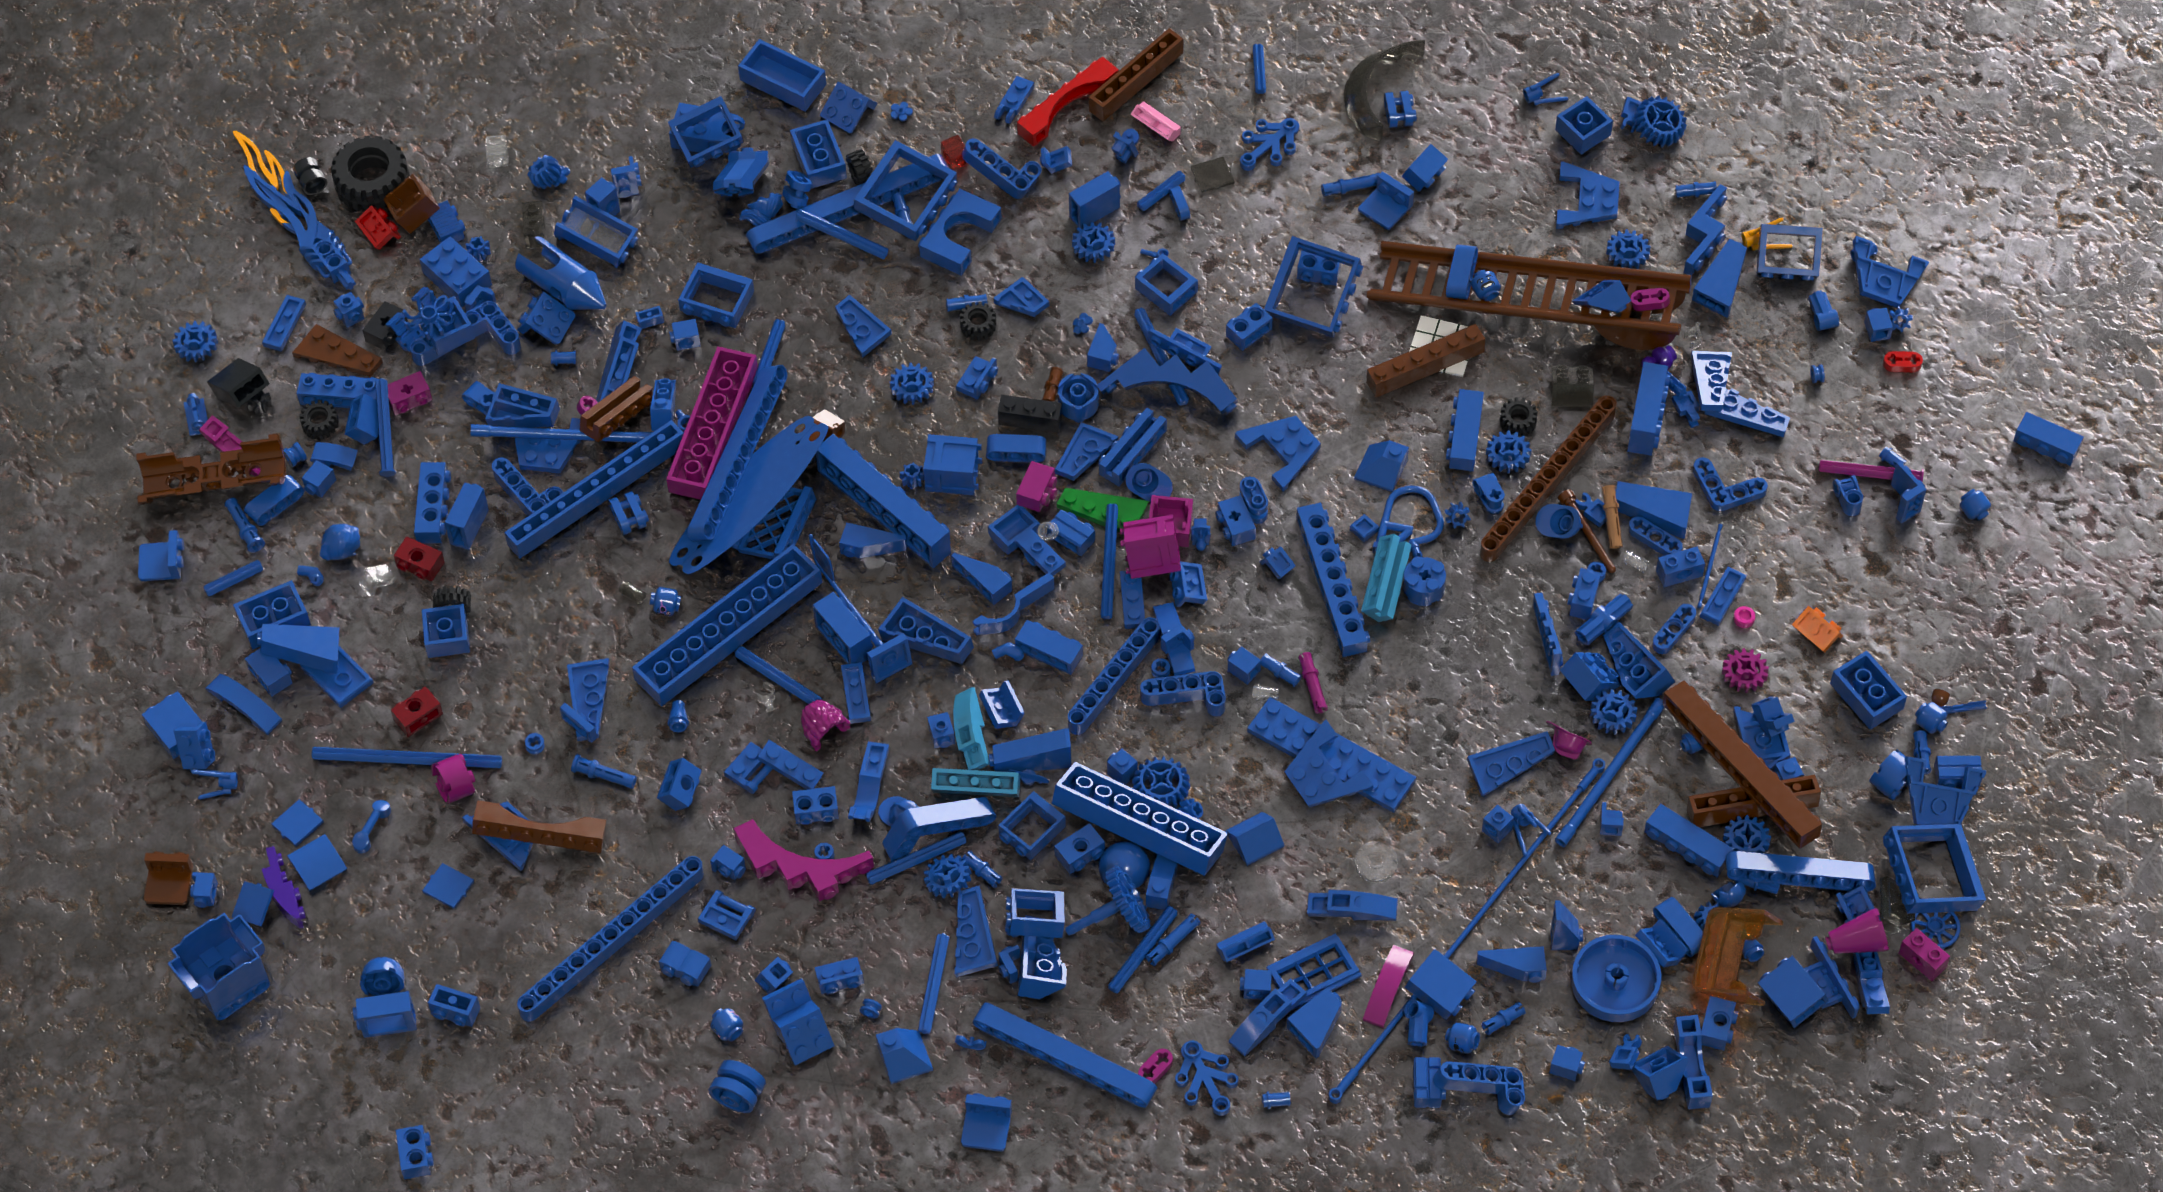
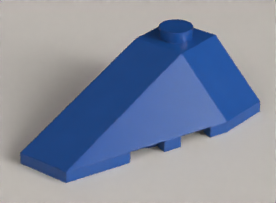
[1018,915,1067,999]

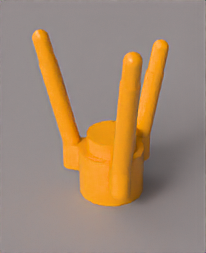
[1741,218,1792,251]

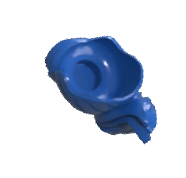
[739,193,783,227]

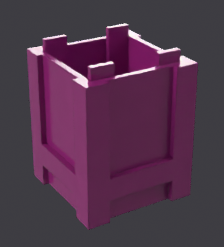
[1120,514,1181,579]

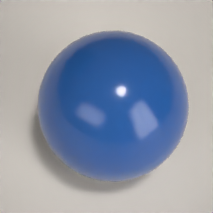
[1098,842,1150,888]

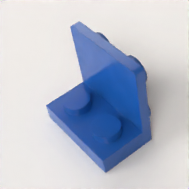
[820,81,878,134]
[1358,171,1414,230]
[1891,461,1926,524]

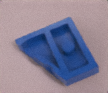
[994,277,1049,317]

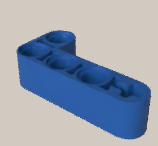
[962,138,1042,199]
[492,457,563,517]
[1140,671,1226,716]
[1433,1061,1525,1115]

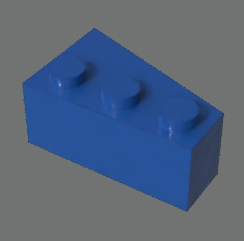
[485,383,560,428]

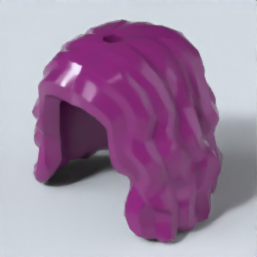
[801,700,851,751]

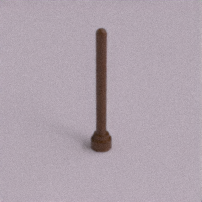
[1558,489,1616,574]

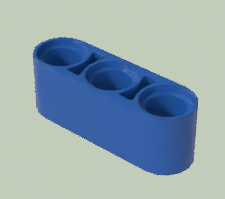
[1446,244,1478,300]
[986,434,1047,463]
[244,475,305,526]
[1653,897,1709,957]

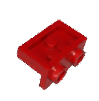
[355,205,401,250]

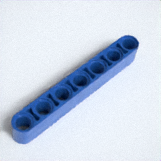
[1068,617,1160,735]
[1726,851,1876,892]

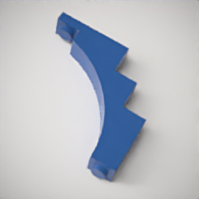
[1097,348,1238,414]

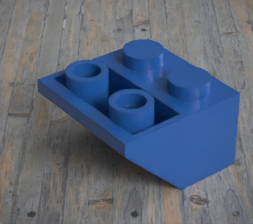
[1560,652,1622,701]

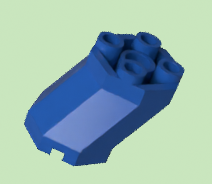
[713,147,769,196]

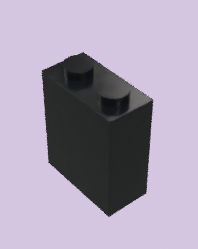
[207,358,270,408]

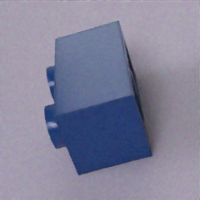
[635,306,664,329]

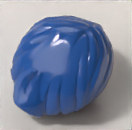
[320,524,360,561]

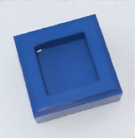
[1349,514,1379,542]

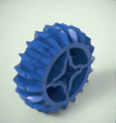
[1633,95,1687,148]
[1132,756,1190,809]

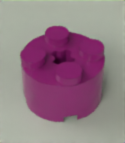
[431,753,475,804]

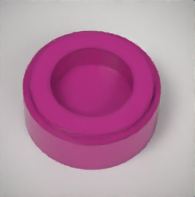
[1733,606,1755,628]

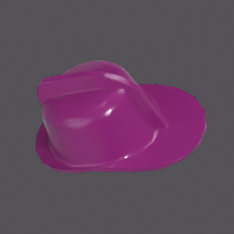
[1546,721,1592,760]

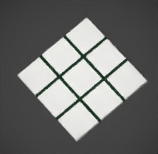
[1409,315,1468,377]

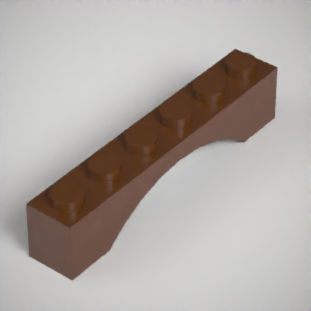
[472,800,606,853]

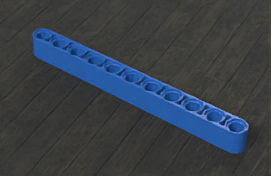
[746,154,950,253]
[688,365,787,542]
[517,856,704,1022]

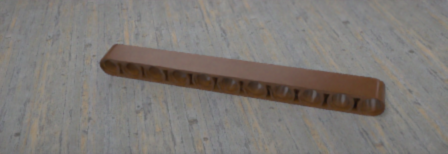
[1480,395,1617,562]

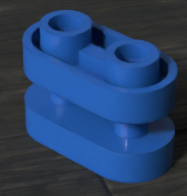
[1384,91,1417,128]
[782,170,812,209]
[1239,477,1268,524]
[608,491,649,535]

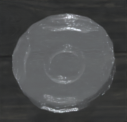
[1354,841,1398,883]

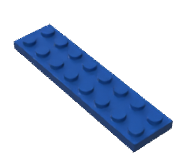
[1247,697,1416,813]

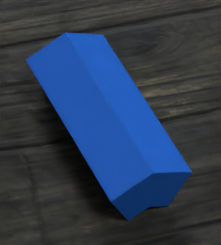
[1216,921,1275,962]

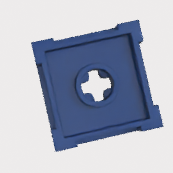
[923,434,983,495]

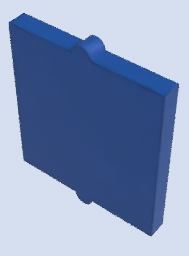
[272,799,324,846]
[422,863,474,909]
[232,881,274,927]

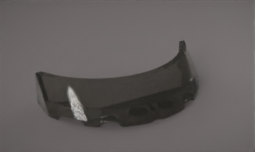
[1344,40,1425,141]

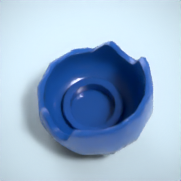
[1711,881,1746,908]

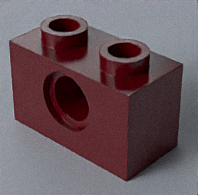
[393,536,445,582]
[391,686,443,737]

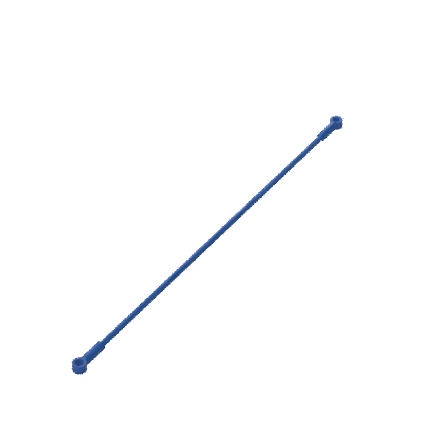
[1329,758,1605,1104]

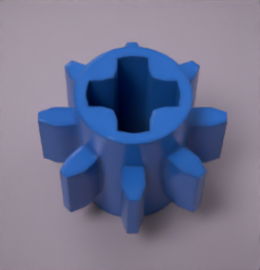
[466,236,491,261]
[1890,306,1913,333]
[900,462,925,489]
[1445,502,1471,528]
[1177,798,1203,820]

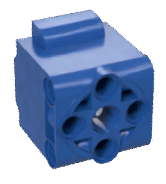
[168,913,270,1020]

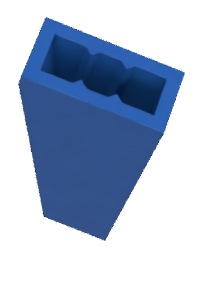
[1692,238,1747,318]
[1615,481,1692,539]
[257,624,340,674]
[989,728,1072,772]

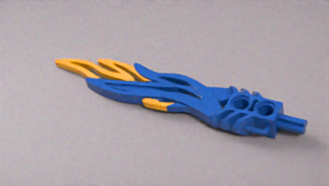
[233,131,356,290]

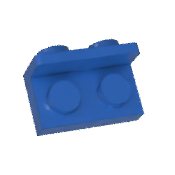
[956,356,998,400]
[1169,561,1207,607]
[814,957,864,994]

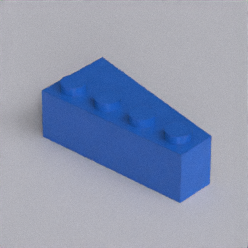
[878,597,974,664]

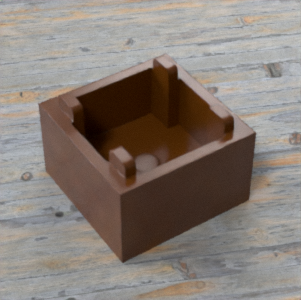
[383,174,440,234]

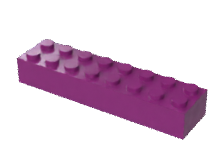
[666,346,758,500]

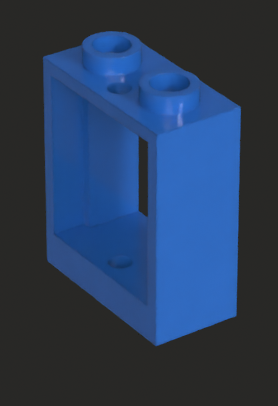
[1135,253,1198,316]
[998,791,1066,861]
[1006,888,1065,938]
[353,991,417,1038]

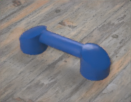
[352,800,391,853]

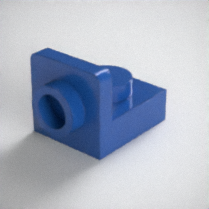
[1260,546,1296,579]

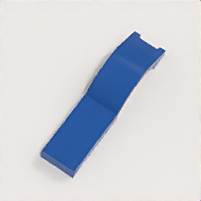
[972,573,1055,635]
[848,741,889,822]

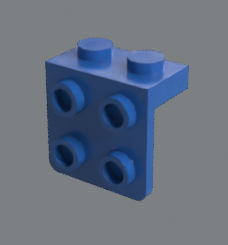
[517,291,575,345]
[138,530,184,581]
[961,1093,1012,1152]

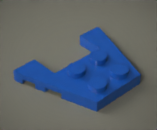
[1556,162,1619,229]
[1853,236,1929,308]
[1235,416,1321,491]
[515,418,581,473]
[1284,720,1374,808]
[1904,756,1986,825]

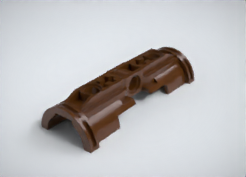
[136,433,286,505]

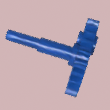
[1065,865,1151,936]

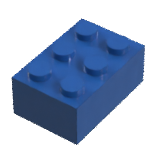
[790,119,847,189]
[419,236,492,308]
[233,580,311,650]
[813,592,873,664]
[1830,651,1907,730]

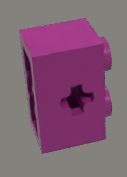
[388,371,432,415]
[1899,928,1950,981]

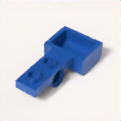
[988,505,1066,576]

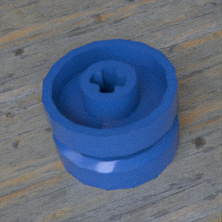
[708,1060,766,1113]

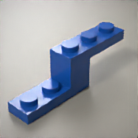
[1684,184,1727,275]

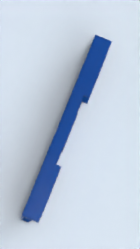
[1941,701,1987,714]

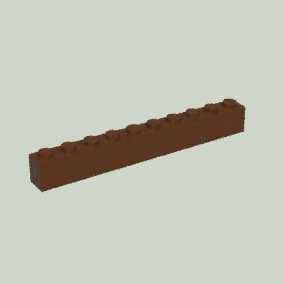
[1663,680,1822,849]

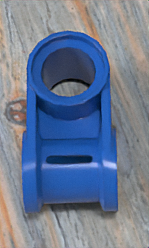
[462,381,495,416]
[1472,473,1505,514]
[1832,475,1863,516]

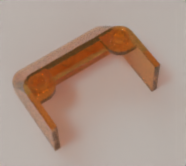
[1692,907,1783,1006]

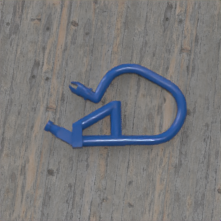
[1372,485,1444,558]

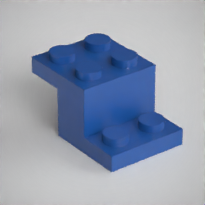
[762,978,834,1065]

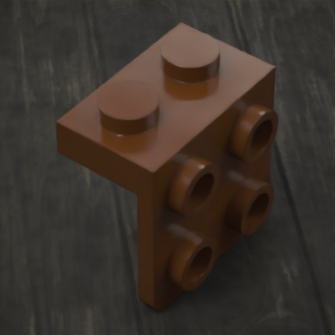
[144,851,193,905]

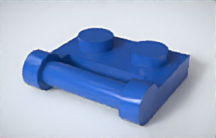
[724,742,773,794]
[698,890,756,940]

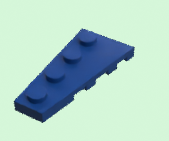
[1532,593,1563,676]
[1467,731,1555,797]

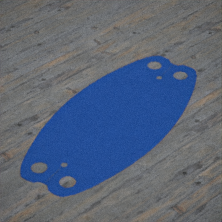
[669,416,828,574]

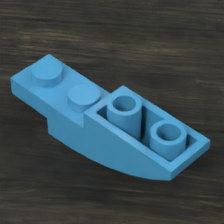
[953,687,990,770]

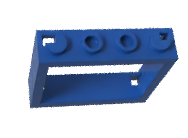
[854,140,958,242]
[1264,236,1363,338]
[1883,824,1986,914]

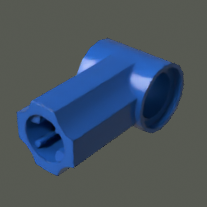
[1808,290,1839,331]
[1404,999,1434,1047]

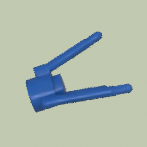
[1523,73,1568,106]
[190,769,238,800]
[1511,804,1551,857]

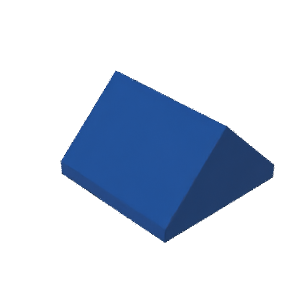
[1225,812,1284,866]

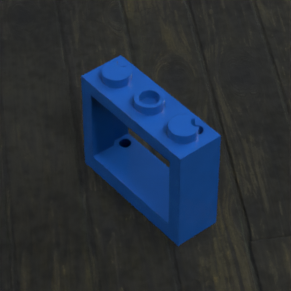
[668,96,744,168]
[1756,224,1823,281]
[678,262,754,328]

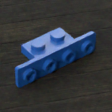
[1146,328,1222,375]
[1804,936,1859,1019]

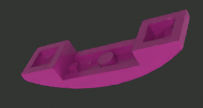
[199,415,261,477]
[1363,945,1414,1028]

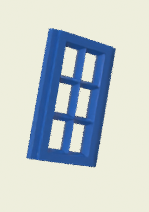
[1266,933,1362,1011]

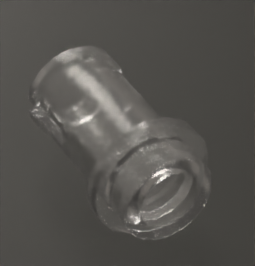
[1622,550,1650,573]
[1252,683,1279,700]

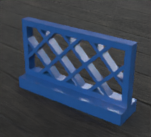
[738,486,817,560]

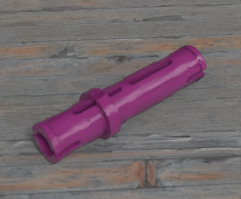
[1298,652,1328,714]

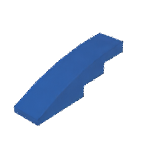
[1153,602,1195,676]

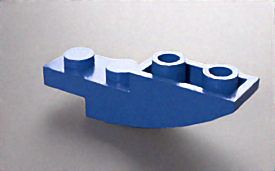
[1307,890,1398,921]
[1853,952,1890,1014]
[1229,978,1307,1057]

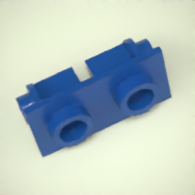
[183,393,208,436]

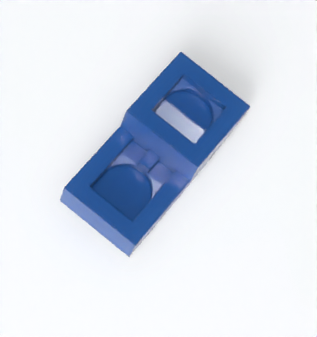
[310,442,358,471]

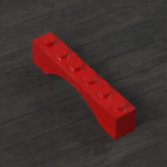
[1017,56,1119,147]

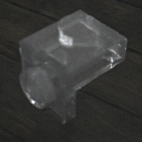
[359,564,396,597]

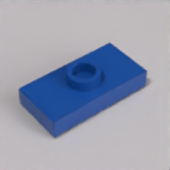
[560,703,597,743]

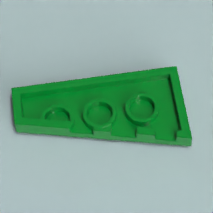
[1057,488,1149,533]

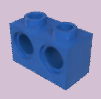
[1297,250,1341,286]
[1226,303,1273,351]
[792,786,839,825]
[396,1125,434,1180]

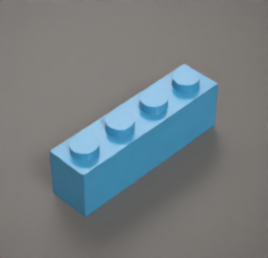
[931,768,1021,797]

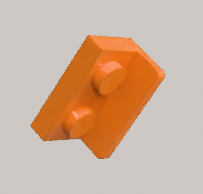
[1792,606,1843,653]

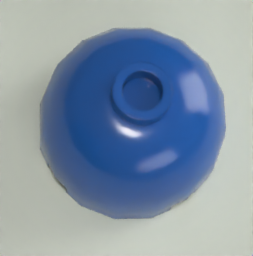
[360,957,405,996]

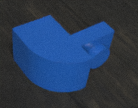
[1751,697,1795,737]

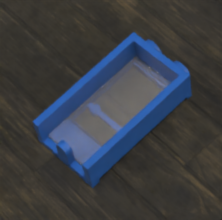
[554,196,639,268]

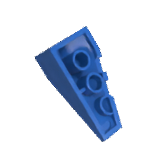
[1603,622,1675,699]

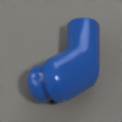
[992,642,1024,661]

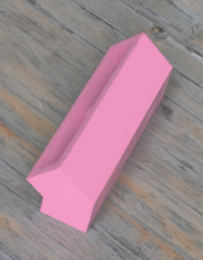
[1131,101,1181,142]

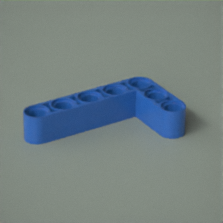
[410,301,521,366]
[882,797,997,862]

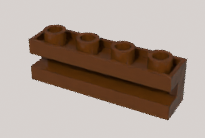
[580,376,653,442]

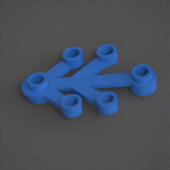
[1240,118,1299,171]
[1175,1040,1238,1116]

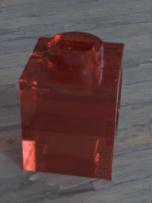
[940,135,968,170]

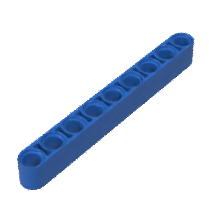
[973,1002,1157,1108]

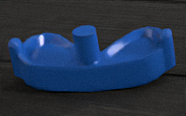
[955,1035,987,1050]

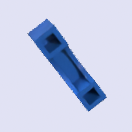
[1673,1015,1713,1109]

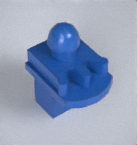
[1191,518,1210,551]

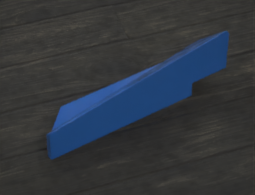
[596,321,642,402]

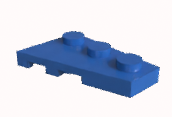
[835,295,892,358]
[1055,422,1118,481]

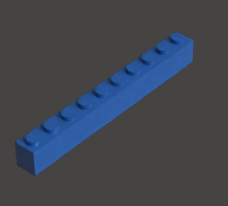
[504,420,684,559]

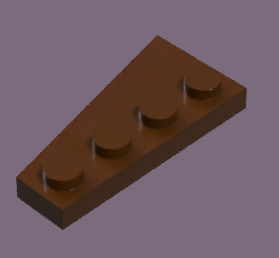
[292,324,383,377]

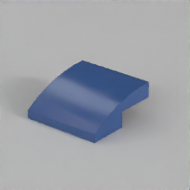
[287,834,347,892]

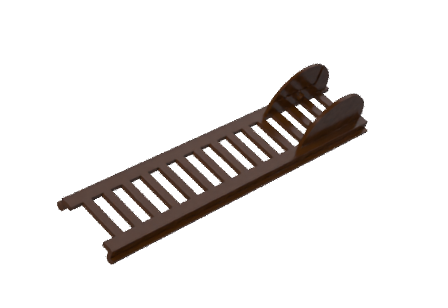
[1367,241,1692,350]

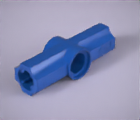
[1575,594,1633,645]

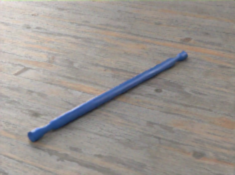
[1697,524,1723,608]

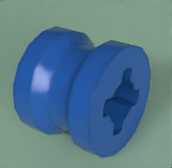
[283,442,307,468]

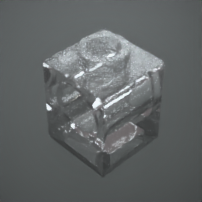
[486,135,508,167]

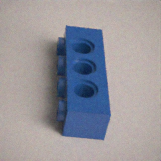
[414,462,451,543]

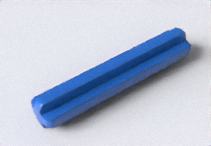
[1253,44,1266,94]
[1137,171,1185,211]
[203,560,263,596]

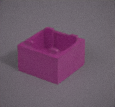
[1149,495,1193,547]

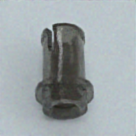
[619,581,647,604]

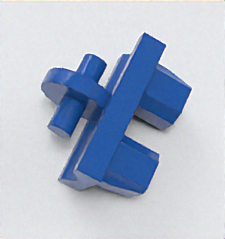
[1111,129,1139,164]

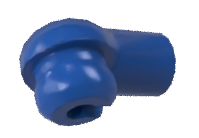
[297,565,324,586]

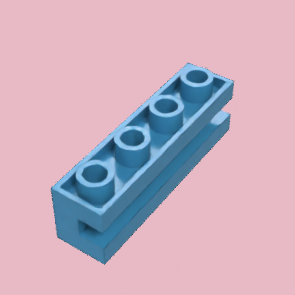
[1361,534,1411,622]

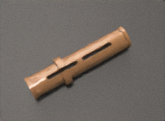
[1602,485,1623,549]

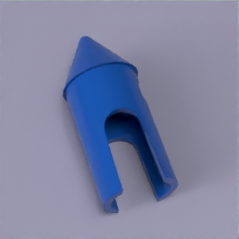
[515,236,607,310]

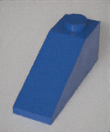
[839,522,907,558]
[951,553,1012,605]
[1146,854,1178,910]
[1550,900,1583,950]
[1476,946,1547,983]

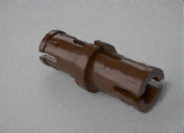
[1042,367,1063,402]

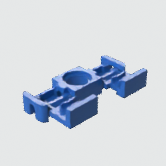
[385,287,436,352]

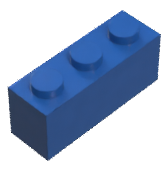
[2013,412,2084,466]
[1015,620,1083,675]

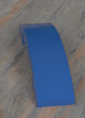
[206,674,282,735]

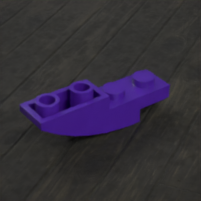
[262,846,306,929]

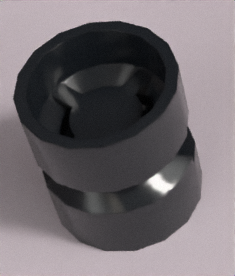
[293,157,328,195]

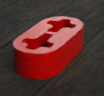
[1883,351,1923,373]

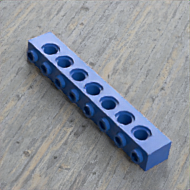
[1296,502,1370,657]

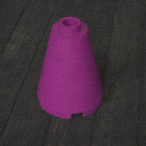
[1825,908,1889,954]

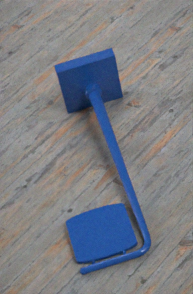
[809,534,913,683]

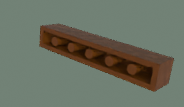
[1089,28,1183,122]
[1366,324,1485,398]
[1687,775,1821,827]

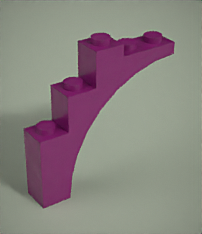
[734,819,874,902]

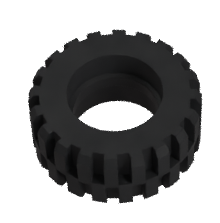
[331,136,410,212]

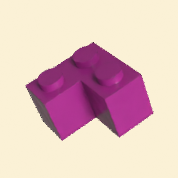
[1016,461,1058,512]

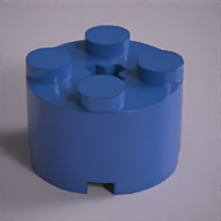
[1058,373,1099,423]
[1403,557,1446,606]
[1869,749,1908,801]

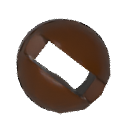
[1931,689,1950,707]

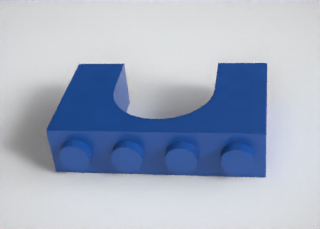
[918,189,1002,276]

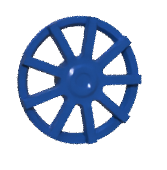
[1911,912,1961,949]

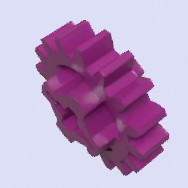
[1722,648,1769,693]

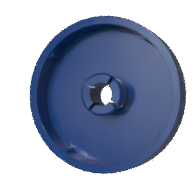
[1571,935,1661,1022]

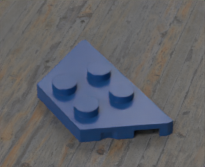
[1733,706,1791,771]
[462,801,533,871]

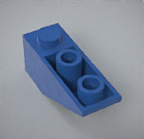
[650,378,676,431]

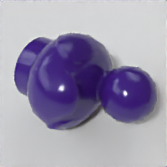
[1641,346,1677,370]

